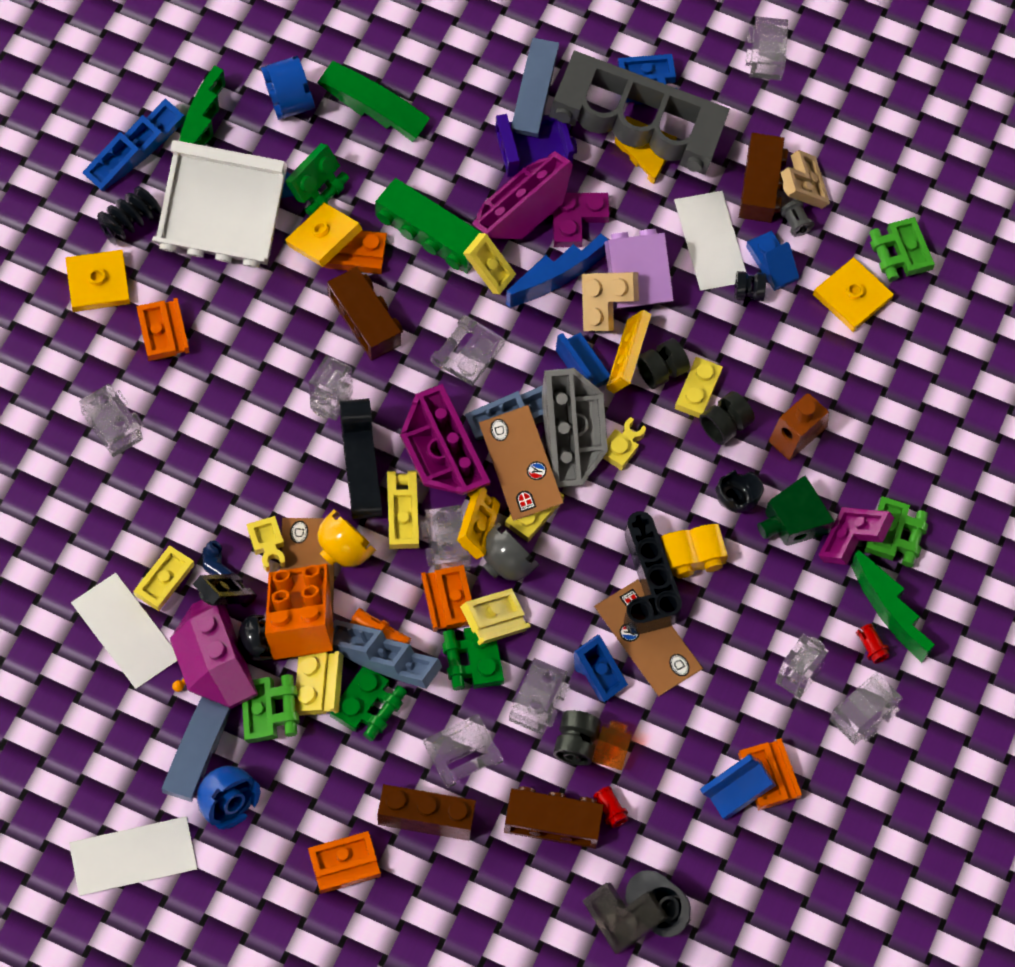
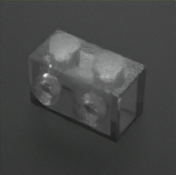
[309,355,353,421]
[79,384,144,457]
[420,505,471,571]
[509,658,570,735]

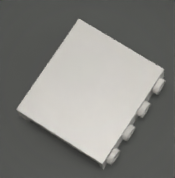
[152,140,287,268]

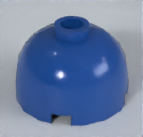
[196,765,261,830]

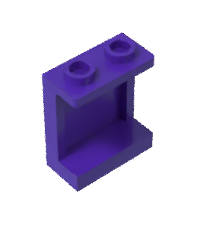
[495,114,577,177]

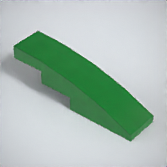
[317,61,430,142]
[179,65,225,146]
[851,550,935,663]

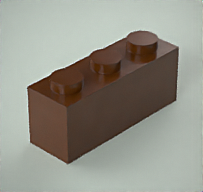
[738,132,788,223]
[327,266,403,361]
[377,784,476,841]
[504,786,604,849]

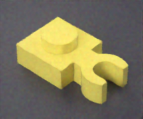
[603,417,646,471]
[246,516,285,572]

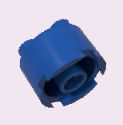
[261,55,315,120]

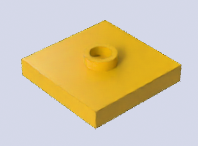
[285,202,363,267]
[65,250,130,312]
[813,257,894,332]

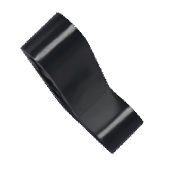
[340,398,382,520]
[624,511,682,634]

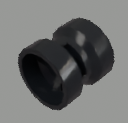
[734,271,766,301]

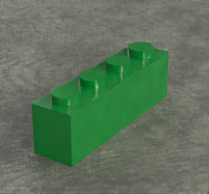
[375,178,481,274]

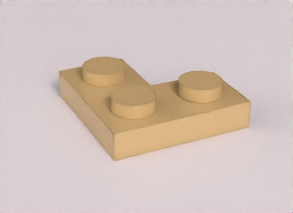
[780,150,830,209]
[582,272,639,331]

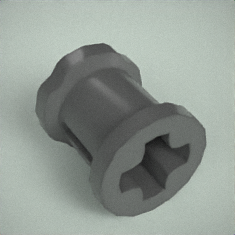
[780,200,815,237]

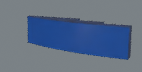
[82,98,186,191]
[506,233,609,308]

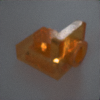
[592,720,633,770]

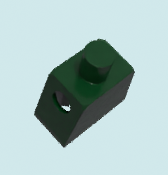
[757,475,834,546]

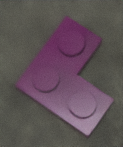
[552,193,609,247]
[818,507,894,565]

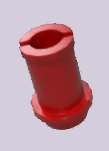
[856,623,890,664]
[593,786,628,828]

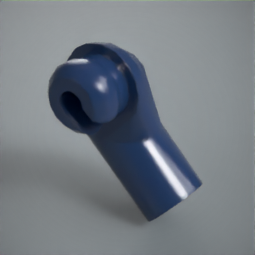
[202,541,234,575]

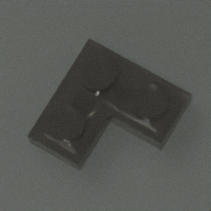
[582,883,669,954]

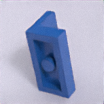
[555,332,610,388]
[700,754,777,820]

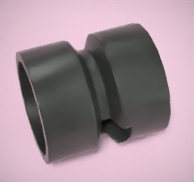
[636,338,690,389]
[699,391,755,445]
[553,710,601,766]

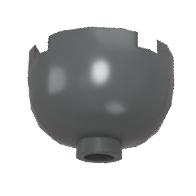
[483,522,540,581]

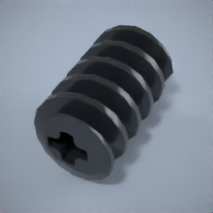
[97,186,162,245]

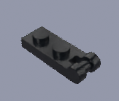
[193,574,257,607]

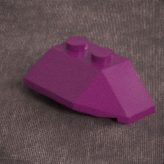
[472,151,573,239]
[400,384,491,495]
[170,600,258,709]

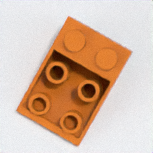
[265,563,334,660]

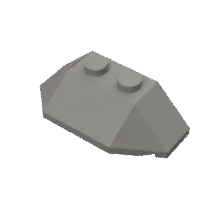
[542,368,608,487]

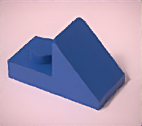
[746,230,799,291]
[574,634,628,702]

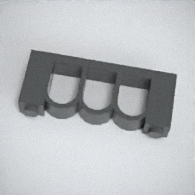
[549,50,730,175]

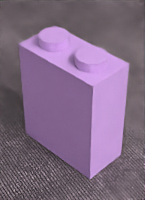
[604,229,674,310]

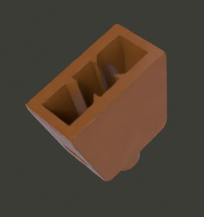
[769,393,829,461]

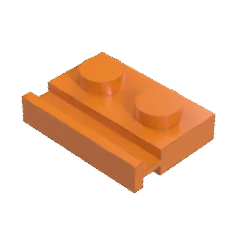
[325,230,387,274]
[136,298,190,361]
[421,565,472,632]
[738,738,802,811]
[308,831,381,894]

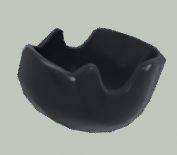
[715,470,764,513]
[238,615,273,661]

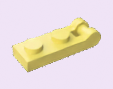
[387,470,419,549]

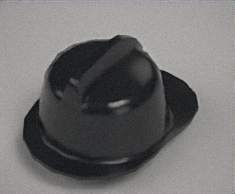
[625,870,691,937]

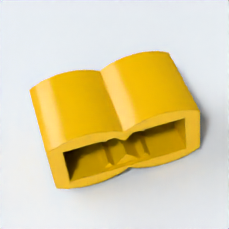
[660,524,728,579]

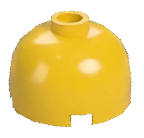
[317,509,376,567]

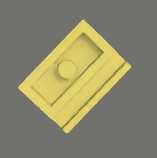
[460,588,531,645]
[295,651,344,716]

